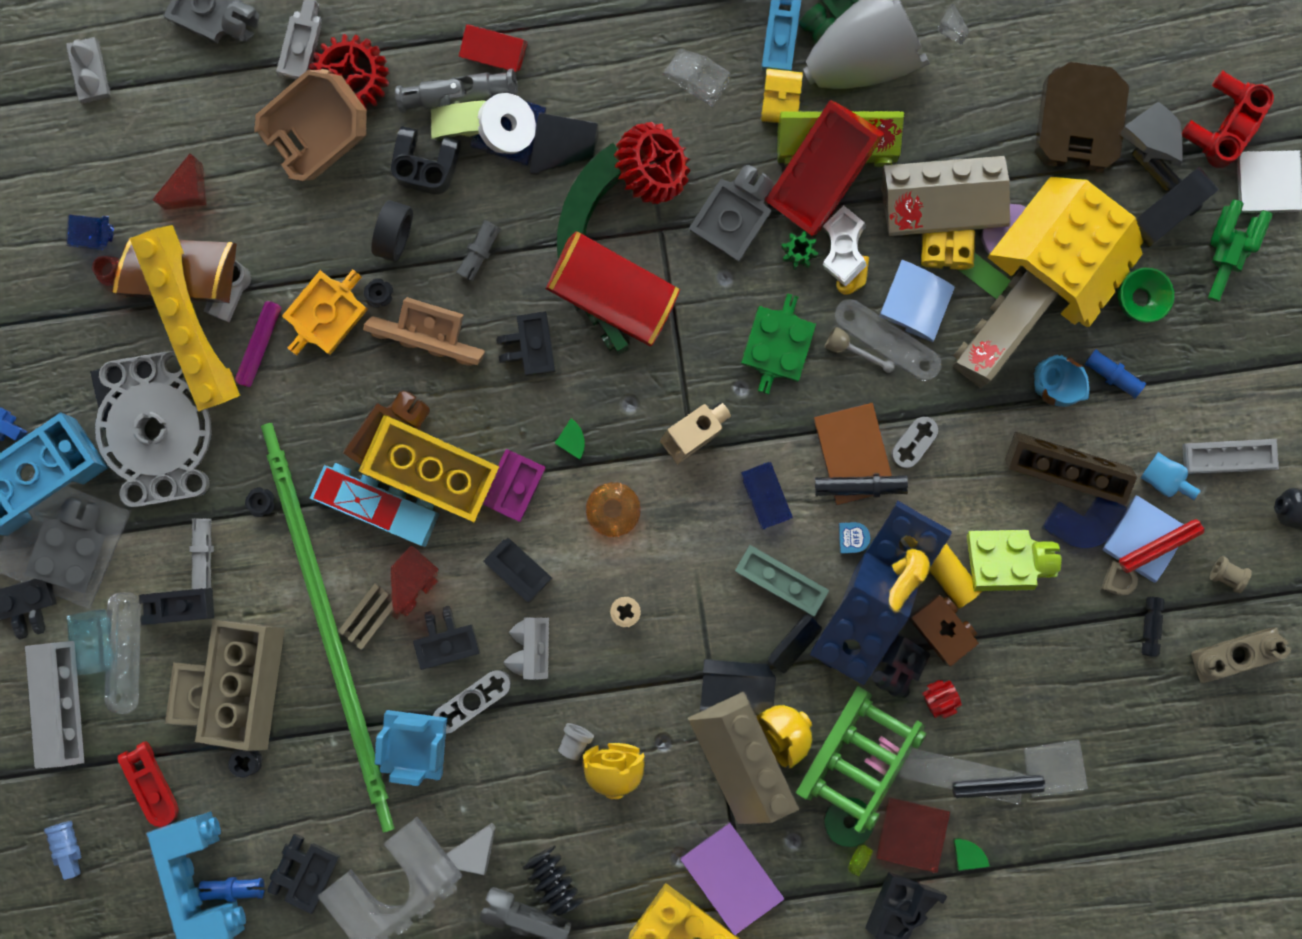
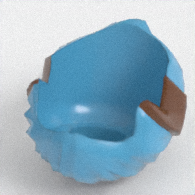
[1034,354,1089,407]

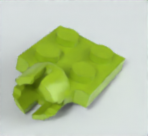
[966,530,1062,591]

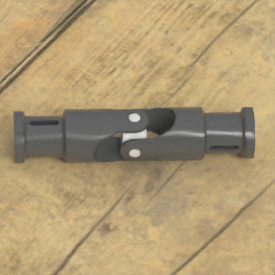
[395,68,518,113]

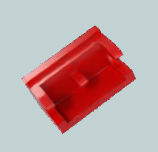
[458,24,528,73]

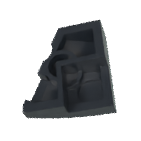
[530,113,599,175]
[865,872,947,939]

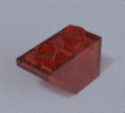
[390,545,439,620]

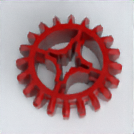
[309,34,390,112]
[613,122,691,204]

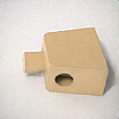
[660,402,731,465]

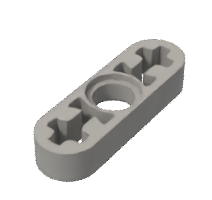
[433,670,511,733]

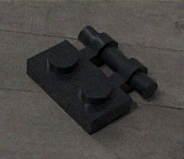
[872,635,931,698]
[267,834,341,914]

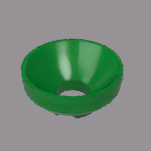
[1118,267,1174,323]

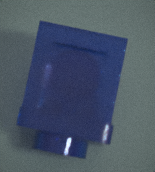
[66,214,114,250]

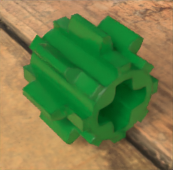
[781,231,818,270]

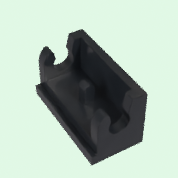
[483,537,552,603]

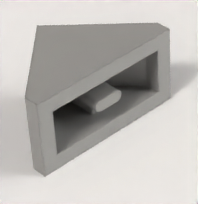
[438,822,496,875]

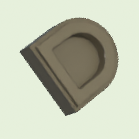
[1101,561,1138,596]

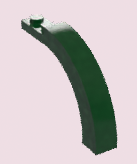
[557,143,629,355]

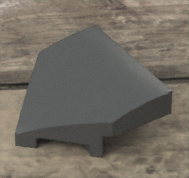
[1120,102,1182,166]

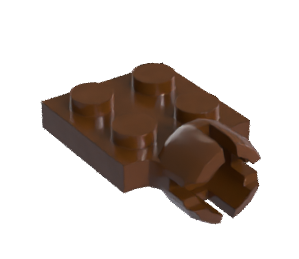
[342,390,430,465]

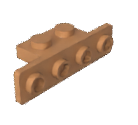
[363,297,485,366]

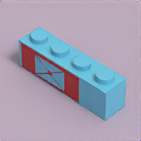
[310,463,440,547]

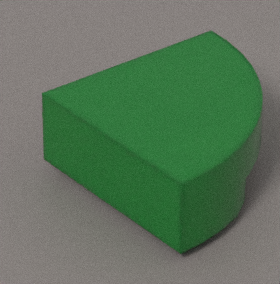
[555,418,585,460]
[953,838,990,871]

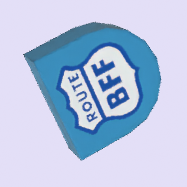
[838,522,870,554]

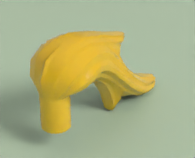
[889,549,930,613]

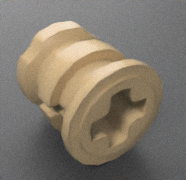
[610,597,641,627]

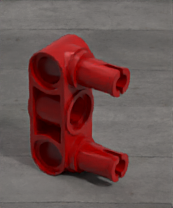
[1182,70,1274,168]

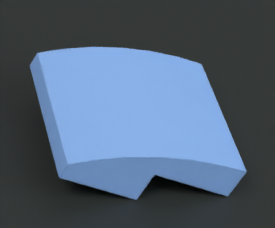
[879,260,955,342]
[1103,495,1184,583]

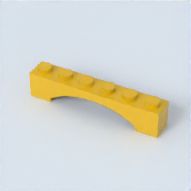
[129,225,240,412]

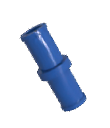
[1084,349,1146,399]
[199,877,265,902]

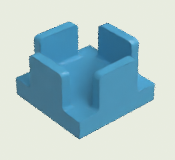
[375,710,447,786]

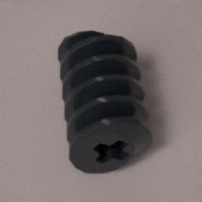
[522,845,583,916]

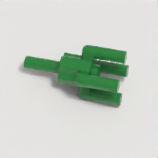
[1208,199,1273,302]

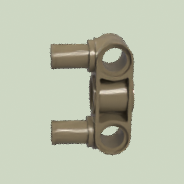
[1191,627,1291,683]

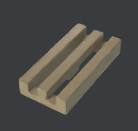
[338,583,400,650]

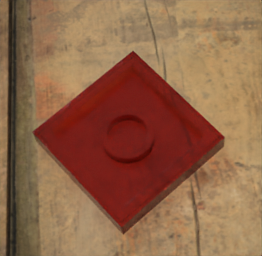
[876,797,950,873]

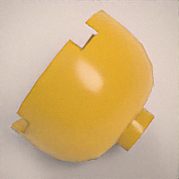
[756,705,812,768]
[583,743,645,799]

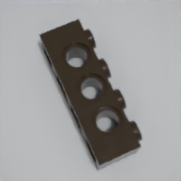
[1005,431,1137,505]

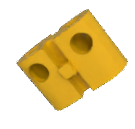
[761,69,803,123]
[921,230,975,270]

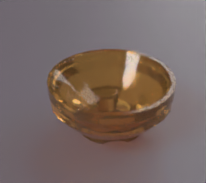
[586,482,641,537]

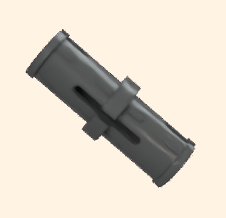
[456,220,501,282]

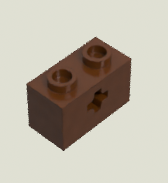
[908,595,979,667]

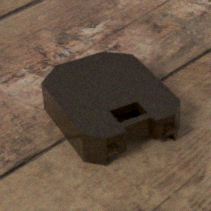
[1034,62,1129,173]

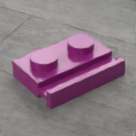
[483,449,546,522]

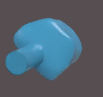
[1140,452,1201,500]

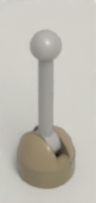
[824,326,895,373]

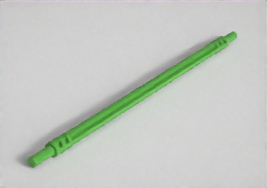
[261,423,395,833]

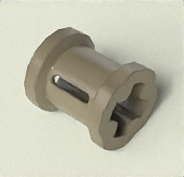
[1210,556,1252,593]

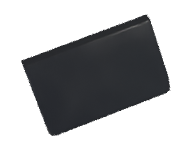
[767,614,822,673]

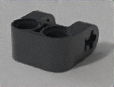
[391,126,461,195]

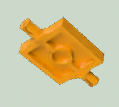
[282,269,368,356]

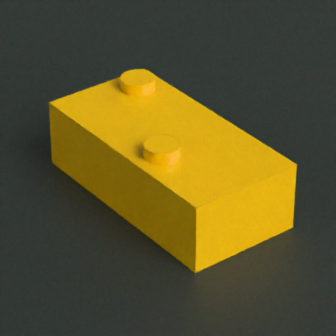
[359,416,499,522]

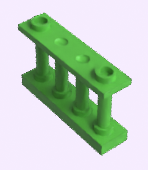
[796,686,926,833]

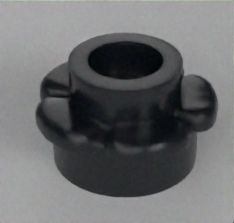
[364,278,393,308]
[245,487,275,517]

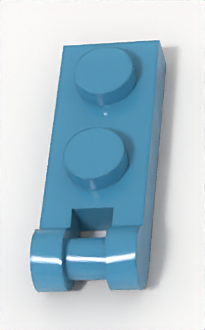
[761,0,801,71]

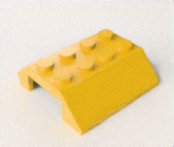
[987,177,1143,327]

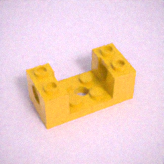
[629,883,741,939]

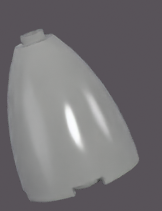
[803,0,930,89]

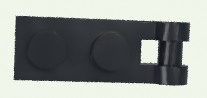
[139,588,214,625]

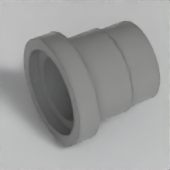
[558,723,594,761]

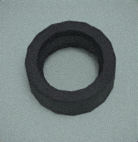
[371,200,413,262]

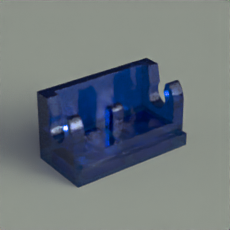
[740,462,793,530]

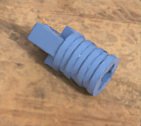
[44,821,82,880]

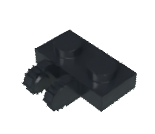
[496,311,556,376]
[0,579,57,640]
[413,606,480,670]

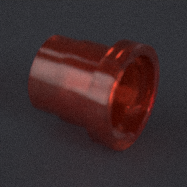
[92,256,119,287]

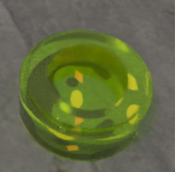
[847,844,873,877]

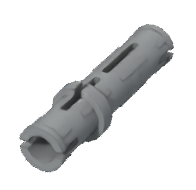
[189,519,214,589]

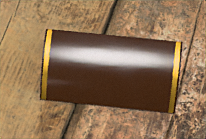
[112,237,237,303]

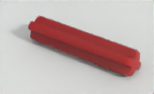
[1119,519,1204,573]

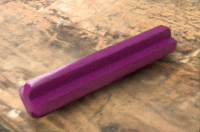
[235,301,281,387]

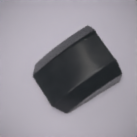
[700,659,776,716]

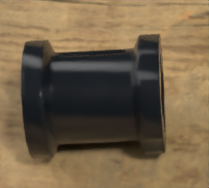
[228,750,263,778]

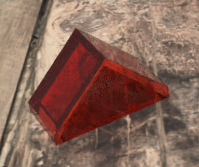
[152,153,207,210]

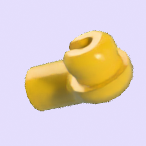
[836,256,869,295]

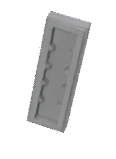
[1182,439,1279,474]

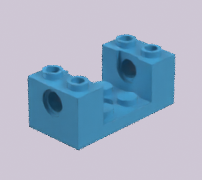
[0,413,109,536]
[147,811,246,939]

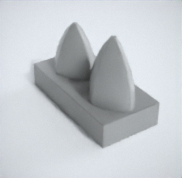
[66,37,111,104]
[503,618,549,680]

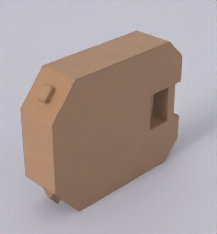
[254,69,366,181]

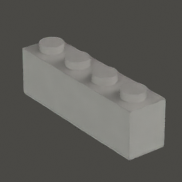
[25,641,84,769]

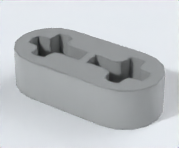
[891,417,938,469]

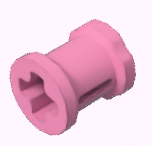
[864,736,900,776]

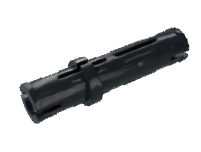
[815,473,908,498]

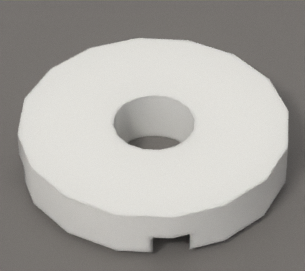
[477,93,536,154]

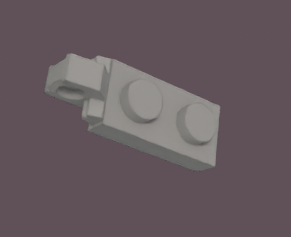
[276,0,322,80]

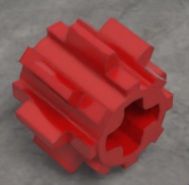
[922,680,962,719]

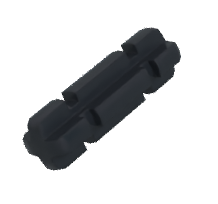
[1142,597,1165,657]

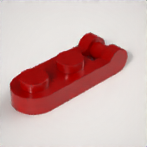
[117,741,179,827]

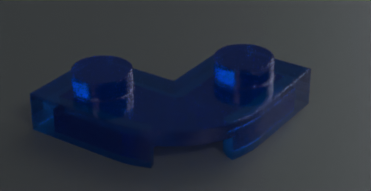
[1041,496,1127,548]

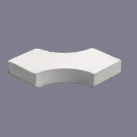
[823,205,867,287]

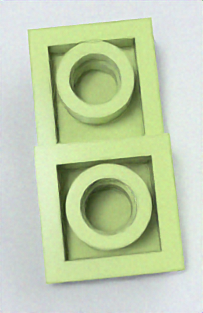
[431,100,485,140]

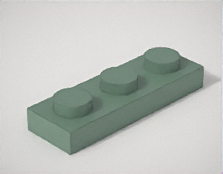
[735,545,829,617]

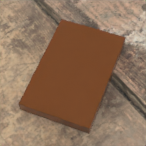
[813,403,892,505]

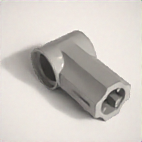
[204,261,251,322]

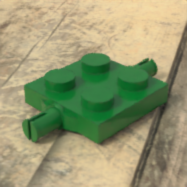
[740,294,816,395]

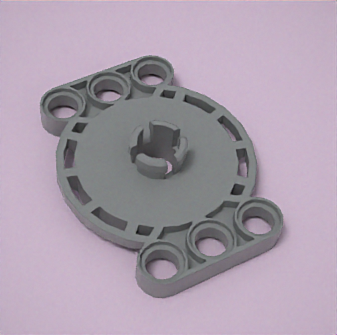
[95,351,212,507]

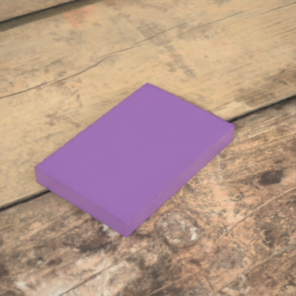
[680,822,784,936]

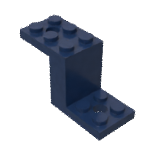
[810,501,952,685]

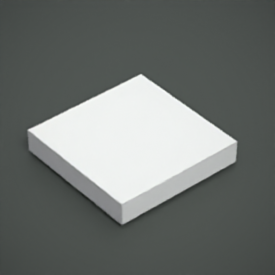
[1237,151,1302,213]

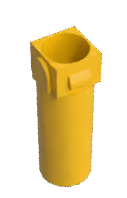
[903,536,982,609]

